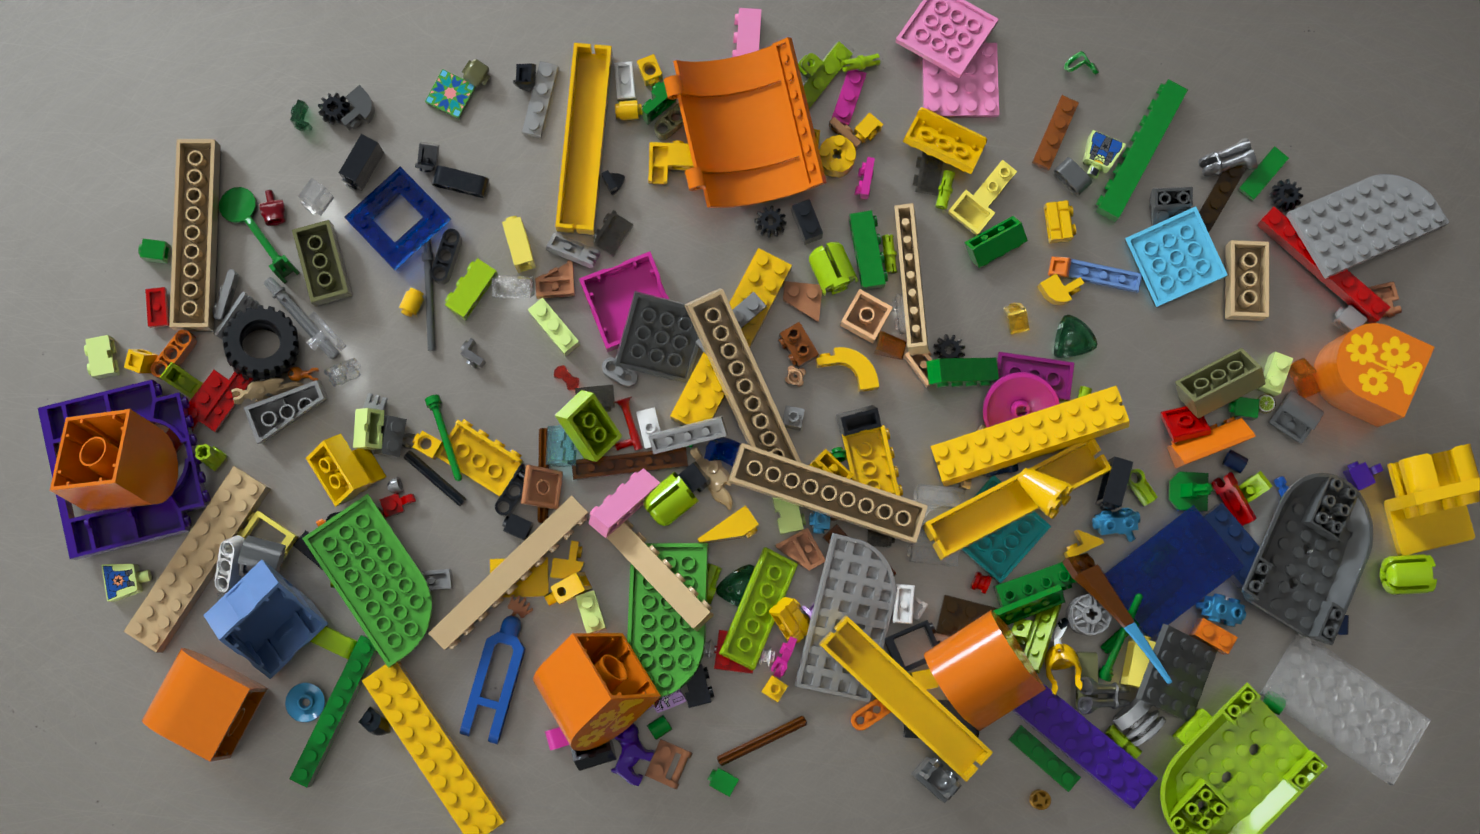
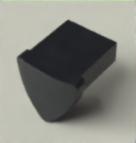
[601,170,625,195]

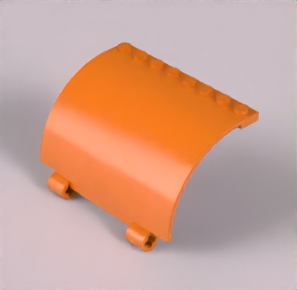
[664,37,827,208]

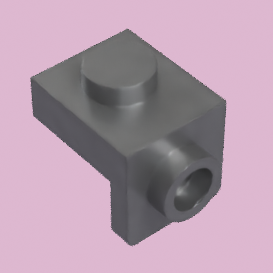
[460,338,486,369]

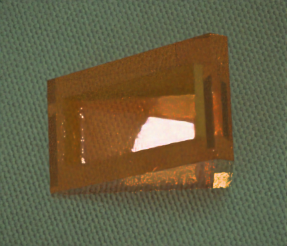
[874,331,907,360]

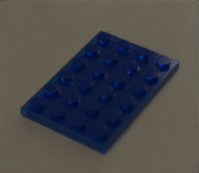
[1105,505,1244,638]

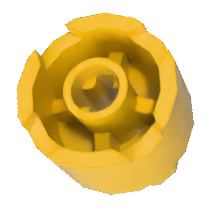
[819,135,856,178]

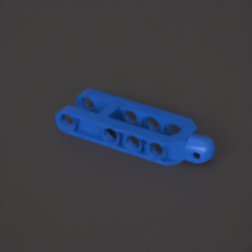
[460,615,526,745]

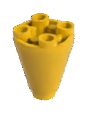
[1017,468,1074,519]

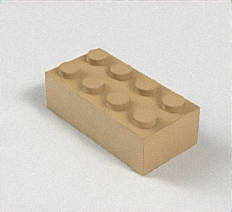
[1225,240,1269,321]

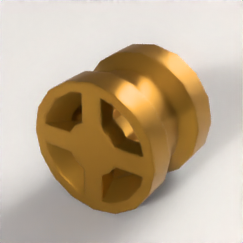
[1029,789,1051,810]

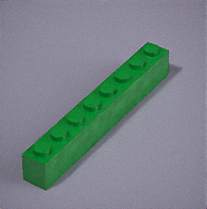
[1095,79,1188,222]
[289,635,378,788]

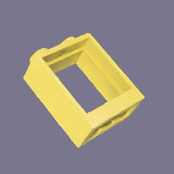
[502,216,536,273]
[237,510,299,559]
[1120,636,1156,688]

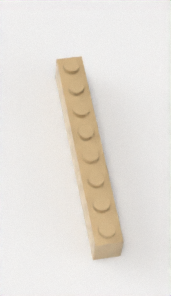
[894,203,929,355]
[589,519,714,631]

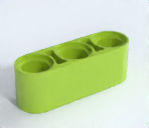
[310,626,357,659]

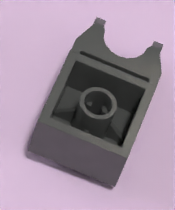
[911,757,961,803]

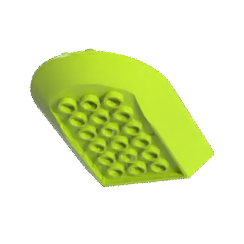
[1160,682,1328,834]

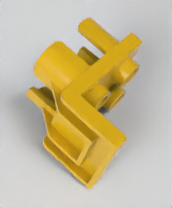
[1384,443,1480,556]

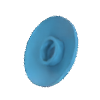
[285,683,325,722]

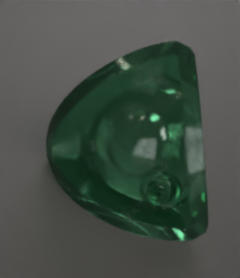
[1054,315,1098,358]
[716,564,755,607]

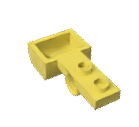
[947,160,1017,236]

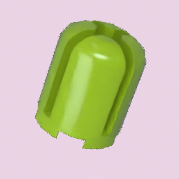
[809,242,859,296]
[643,471,699,526]
[1379,554,1437,595]

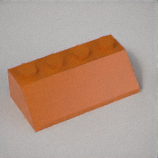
[1167,417,1256,469]

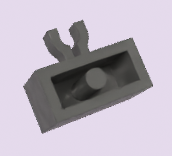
[374,415,415,458]

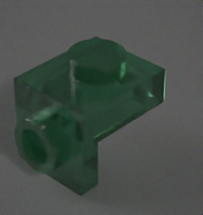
[290,99,312,132]

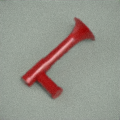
[613,396,643,451]

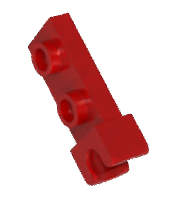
[1212,472,1257,526]

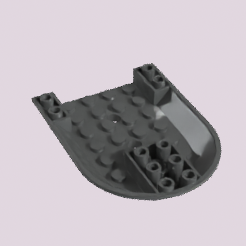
[1241,473,1373,645]

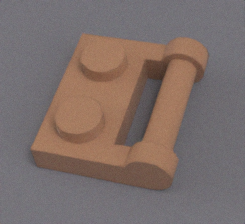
[645,739,693,790]

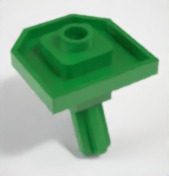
[1168,471,1214,512]

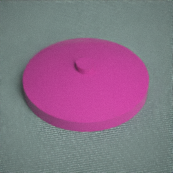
[982,372,1060,428]

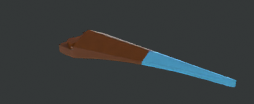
[1063,553,1172,684]

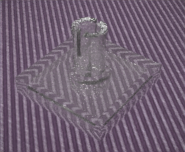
[306,312,346,351]

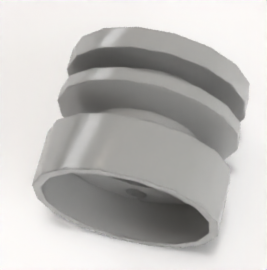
[1066,594,1112,636]
[1112,698,1166,746]

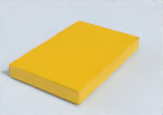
[490,557,549,598]

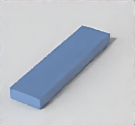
[1068,259,1142,293]

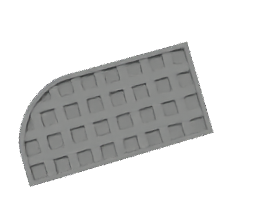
[1286,174,1450,279]
[794,533,896,703]

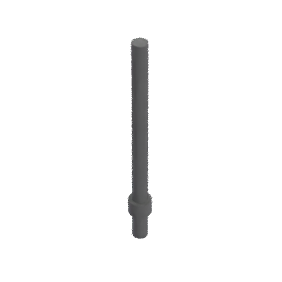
[422,238,435,351]

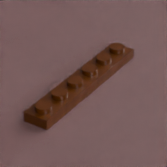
[571,447,688,480]

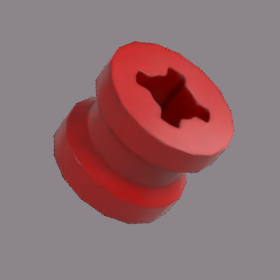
[970,571,992,594]

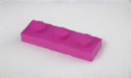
[831,69,867,126]

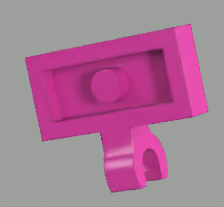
[771,636,797,679]

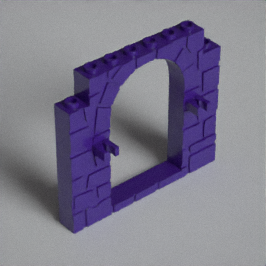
[38,380,210,560]

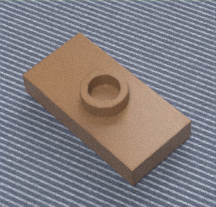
[829,117,861,151]

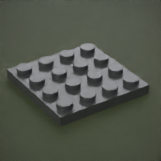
[614,291,699,383]
[1136,624,1217,721]

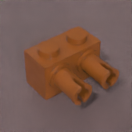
[778,322,819,368]

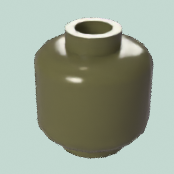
[462,59,490,87]

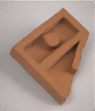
[535,260,575,299]
[783,281,822,322]
[775,527,825,571]

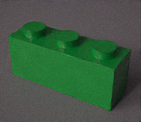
[964,216,1028,268]

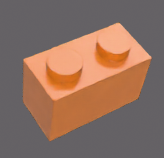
[1189,618,1238,655]

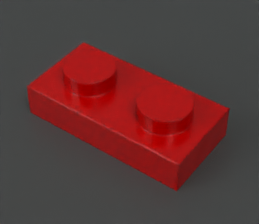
[145,287,169,328]

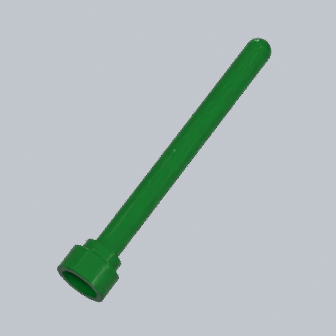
[425,394,462,481]
[1098,593,1143,682]

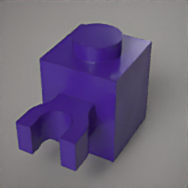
[1343,461,1383,491]

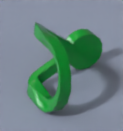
[1064,51,1099,75]

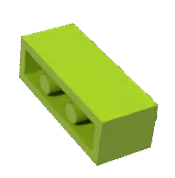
[445,258,498,321]

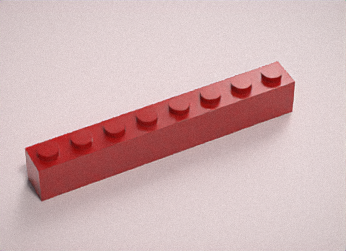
[1257,207,1391,323]

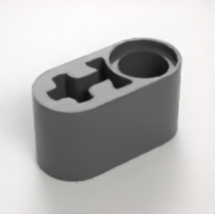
[1054,157,1092,196]

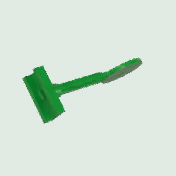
[219,187,300,284]

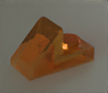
[1289,358,1321,398]

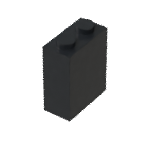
[339,134,384,191]

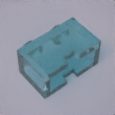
[546,425,577,467]

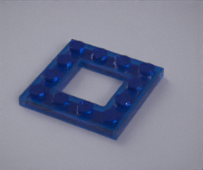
[344,166,451,270]

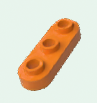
[851,698,891,730]

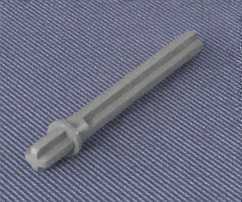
[264,277,339,359]

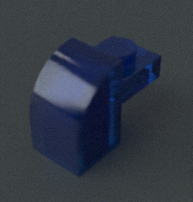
[704,437,741,467]

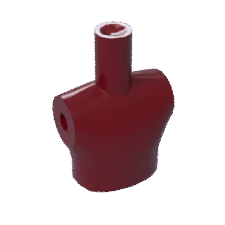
[259,190,285,226]

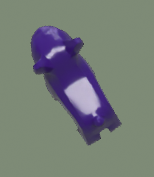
[611,723,655,786]

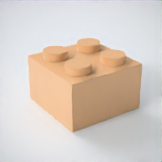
[840,289,893,344]

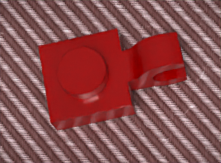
[379,493,416,518]

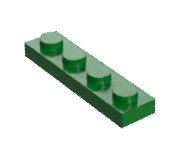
[994,584,1066,625]
[1008,725,1081,792]

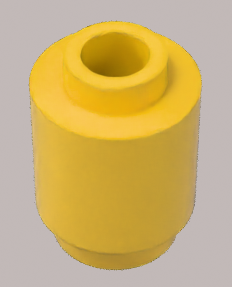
[615,100,642,120]
[399,287,424,317]

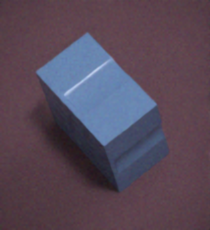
[203,560,328,679]

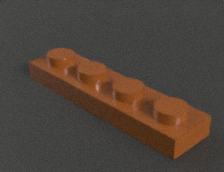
[1032,95,1079,171]

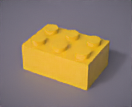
[306,434,371,507]

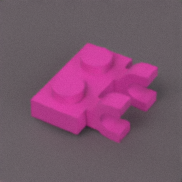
[854,157,875,199]

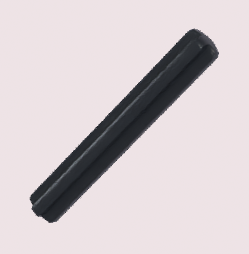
[404,450,466,506]

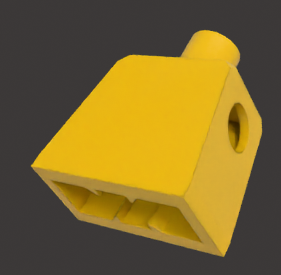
[544,572,593,606]

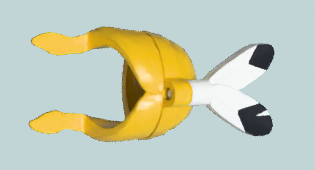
[1045,618,1082,696]

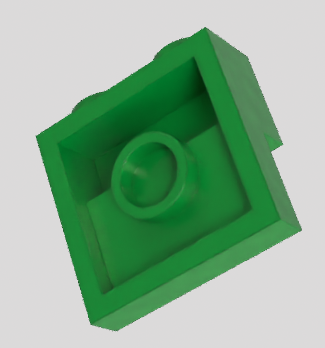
[642,81,676,125]

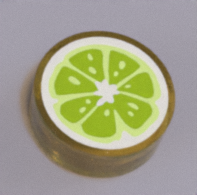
[1257,394,1276,414]

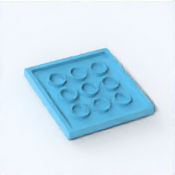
[1125,206,1228,308]

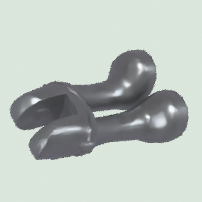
[1198,138,1258,177]
[1078,677,1130,714]

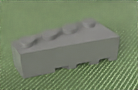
[243,380,327,444]

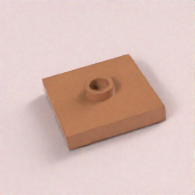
[521,465,563,510]

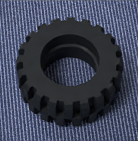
[223,305,299,381]

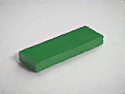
[1238,146,1289,201]

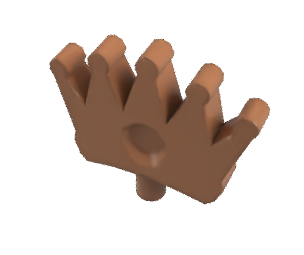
[508,594,533,618]

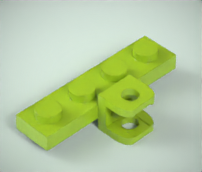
[798,41,853,108]
[1011,604,1062,674]

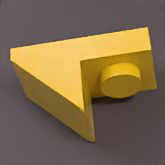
[1063,530,1104,559]

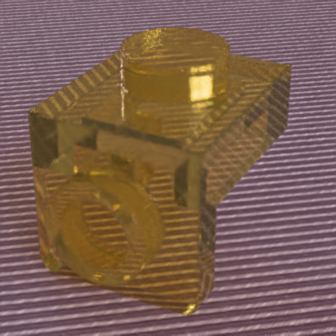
[1003,302,1030,334]

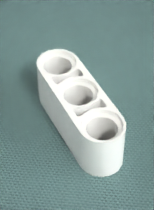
[214,535,245,592]

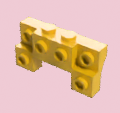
[648,140,694,184]

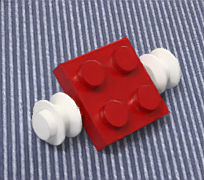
[704,630,775,674]

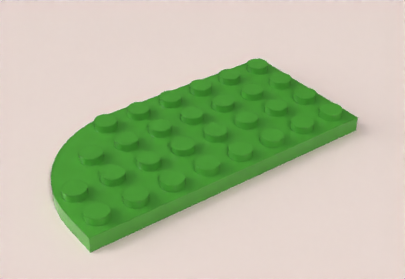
[302,494,432,668]
[627,543,709,698]

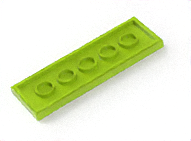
[719,547,798,670]

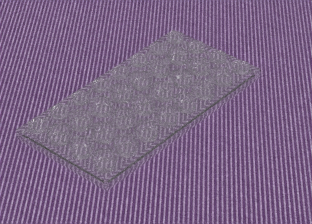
[1260,632,1431,785]

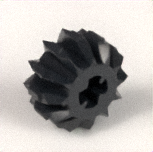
[318,93,351,125]
[1270,179,1303,212]
[754,206,787,238]
[933,334,965,359]

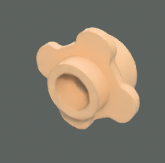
[785,365,806,386]

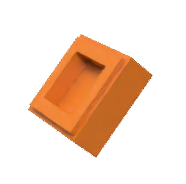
[1048,256,1072,278]

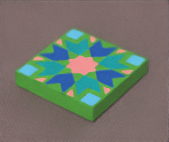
[425,69,476,119]

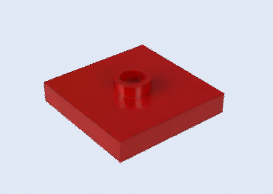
[1161,406,1211,443]

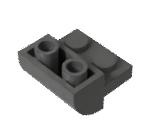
[1150,187,1193,225]
[1269,389,1324,444]
[238,535,286,577]

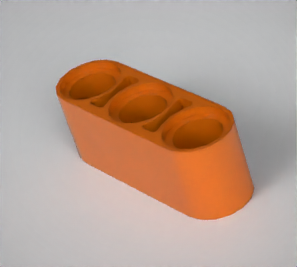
[151,330,197,380]

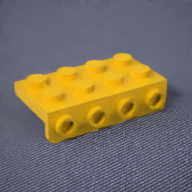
[903,107,987,174]
[436,419,524,497]
[841,425,903,496]

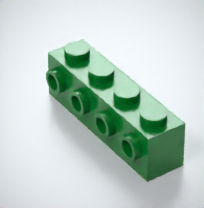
[848,210,888,291]
[926,357,999,388]
[993,562,1076,607]

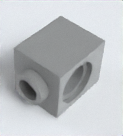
[1332,305,1367,333]
[783,406,805,431]

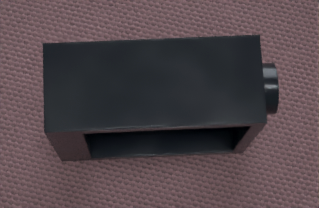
[1095,456,1133,511]
[884,620,941,672]

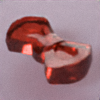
[554,365,580,391]

